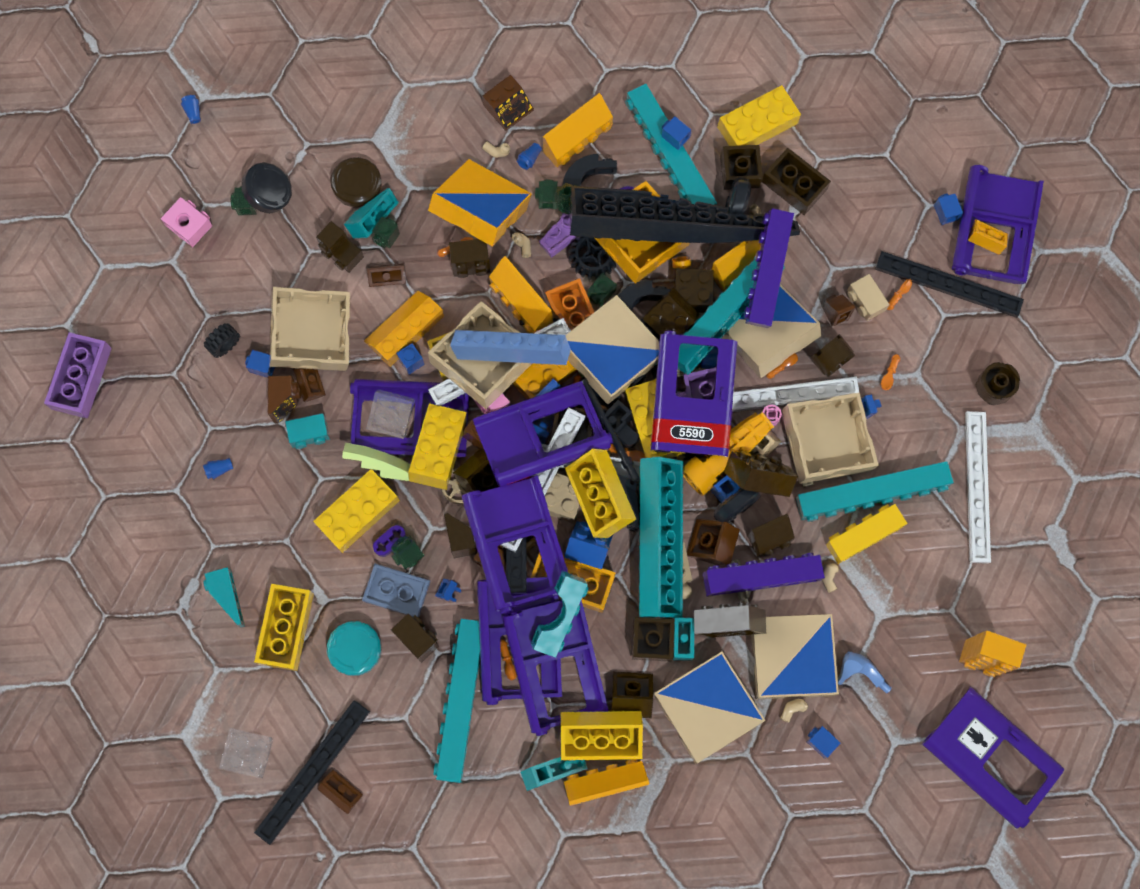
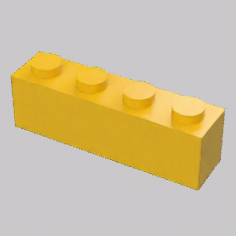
[826,504,908,565]

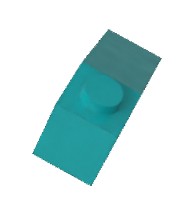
[344,188,399,239]
[203,567,245,627]
[520,757,588,791]

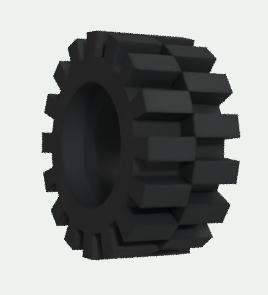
[204,323,240,358]

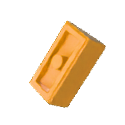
[968,219,1008,254]

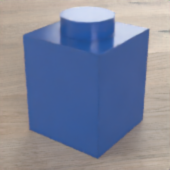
[662,116,691,150]
[934,194,963,225]
[396,343,425,375]
[245,350,275,378]
[710,476,740,503]
[806,726,841,759]

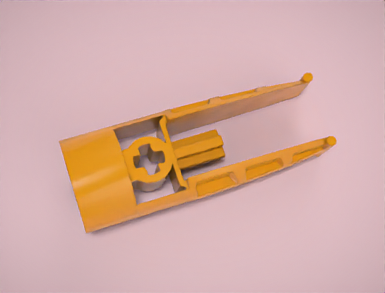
[683,412,774,496]

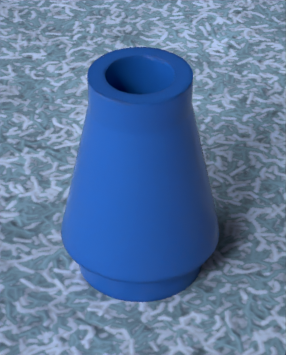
[181,95,201,124]
[517,143,542,170]
[203,458,233,479]

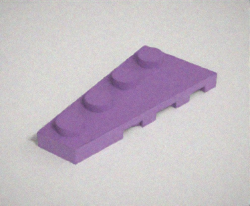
[539,208,576,258]

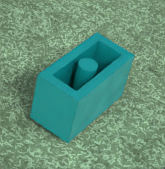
[285,413,330,449]
[673,618,694,661]

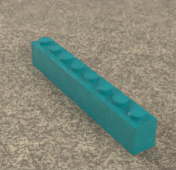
[625,84,717,205]
[678,256,785,375]
[795,461,954,522]
[433,619,480,783]

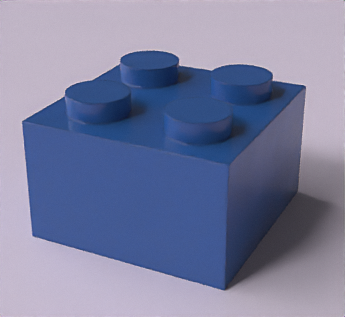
[564,521,614,569]

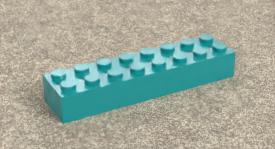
[639,457,683,618]

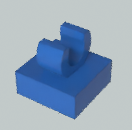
[861,394,882,419]
[533,422,550,444]
[435,579,461,602]

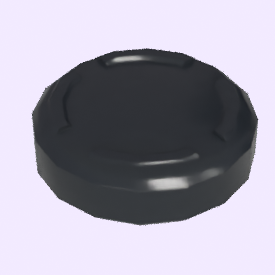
[242,162,292,214]
[725,177,751,214]
[714,488,761,523]

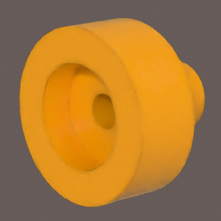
[672,256,691,269]

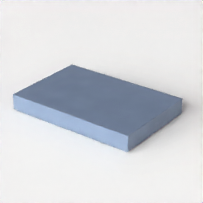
[362,564,431,618]

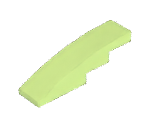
[342,443,411,481]

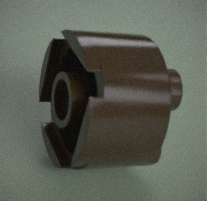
[810,334,855,377]
[975,362,1020,405]

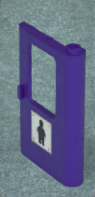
[922,686,1064,829]

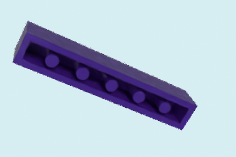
[744,208,794,328]
[703,553,825,597]

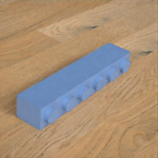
[450,330,571,365]

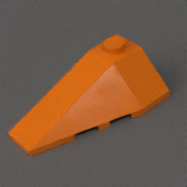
[545,278,594,331]

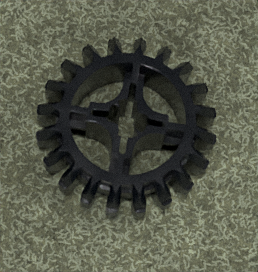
[569,236,616,280]

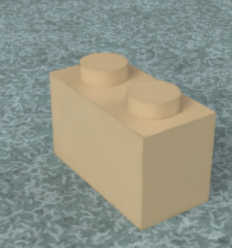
[847,274,890,321]

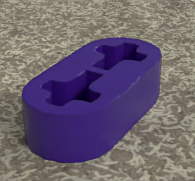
[373,525,406,557]

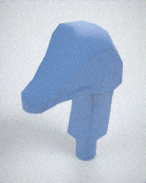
[838,651,892,693]

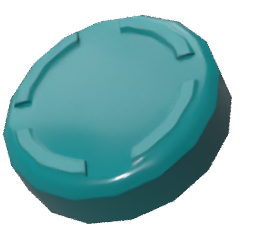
[327,621,382,676]

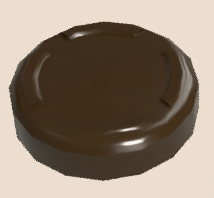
[331,157,382,207]

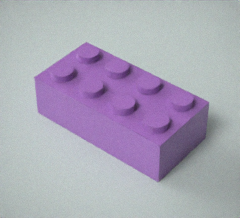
[44,332,112,419]

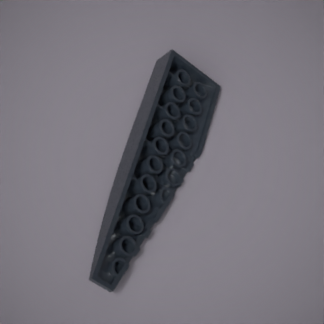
[570,186,800,243]

